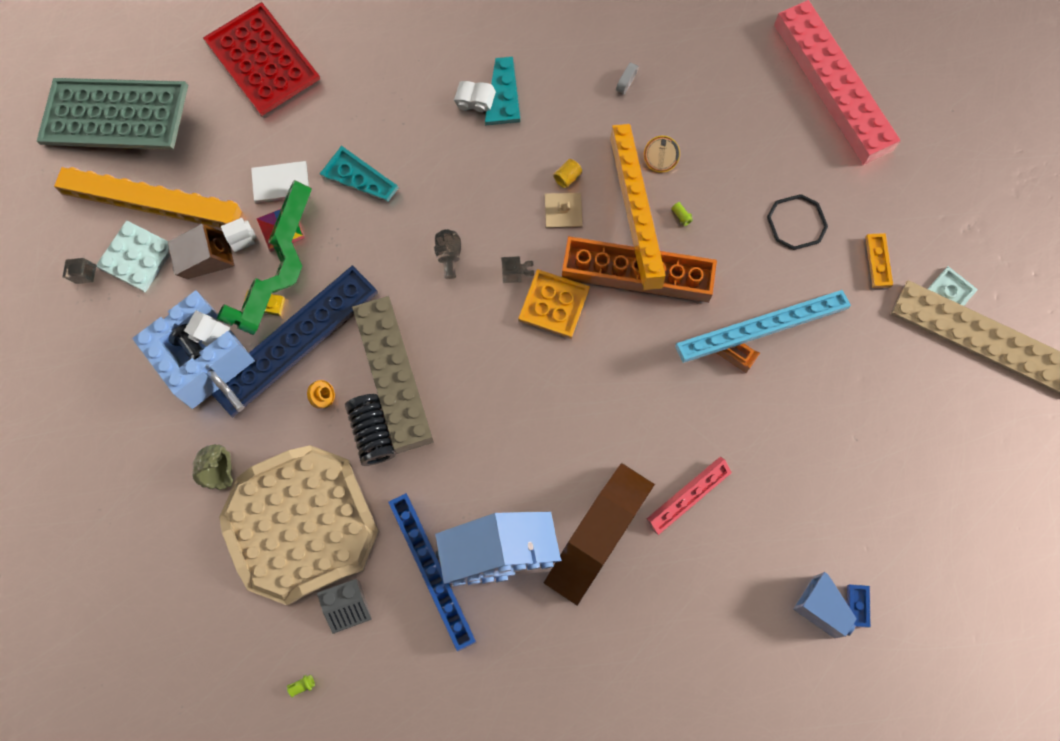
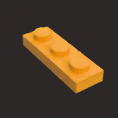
[865,233,893,288]

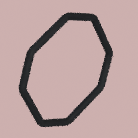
[767,194,828,250]

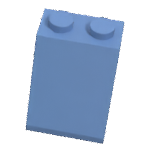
[793,572,856,638]

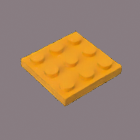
[518,269,590,339]

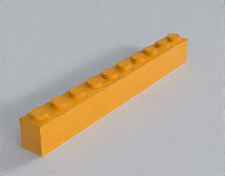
[610,124,666,290]
[54,167,242,228]

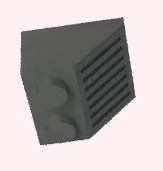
[317,579,372,634]

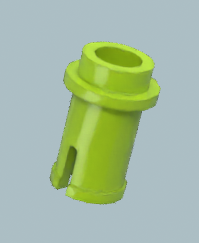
[671,202,693,226]
[287,675,315,698]

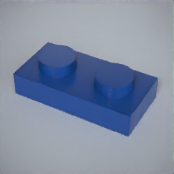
[847,584,871,628]

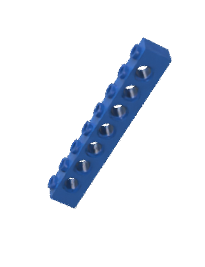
[388,493,477,652]

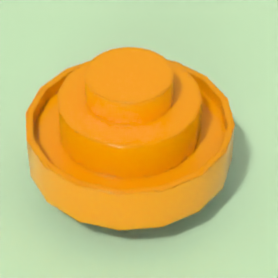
[307,380,335,409]

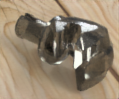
[434,229,461,279]

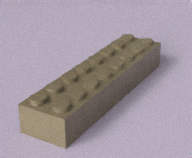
[352,296,434,454]

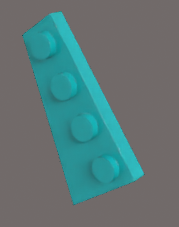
[485,56,520,126]
[320,145,399,202]

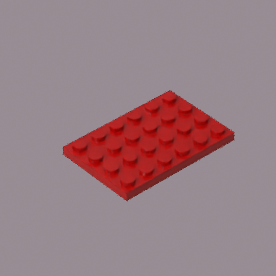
[203,2,320,117]

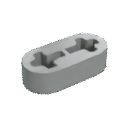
[616,62,639,94]

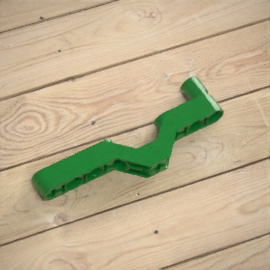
[217,180,312,335]

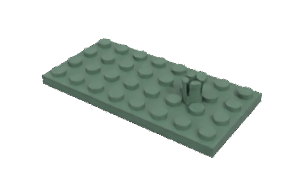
[36,78,188,150]

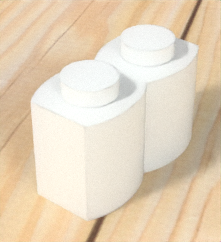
[454,81,496,112]
[221,218,257,252]
[184,310,231,346]

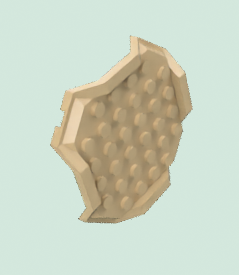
[219,445,380,606]

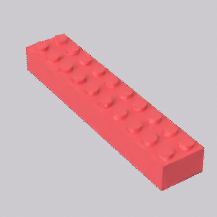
[774,0,901,165]

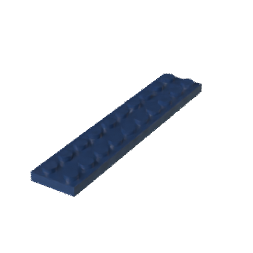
[212,265,378,418]

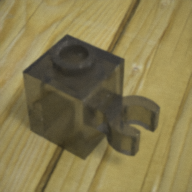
[501,256,534,283]

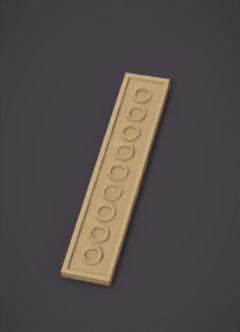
[891,280,1060,394]

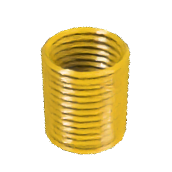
[553,159,582,188]

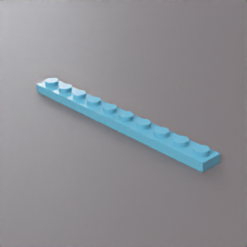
[675,290,851,363]

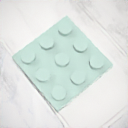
[96,220,170,292]

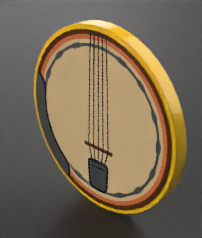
[644,136,680,172]

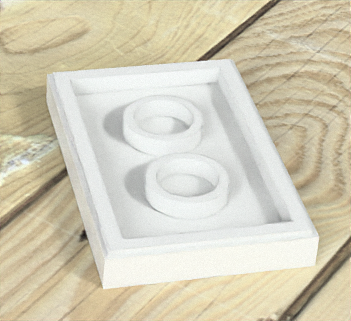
[251,161,309,204]

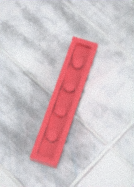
[646,457,732,535]

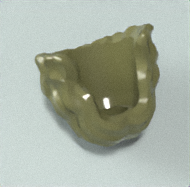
[192,444,233,490]

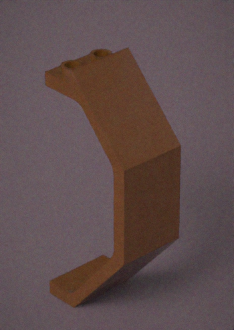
[543,463,655,606]

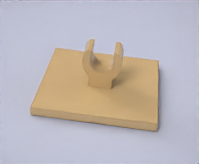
[545,193,582,228]

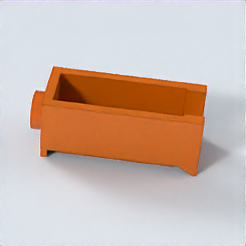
[716,328,760,373]

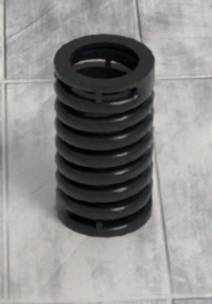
[345,394,396,466]

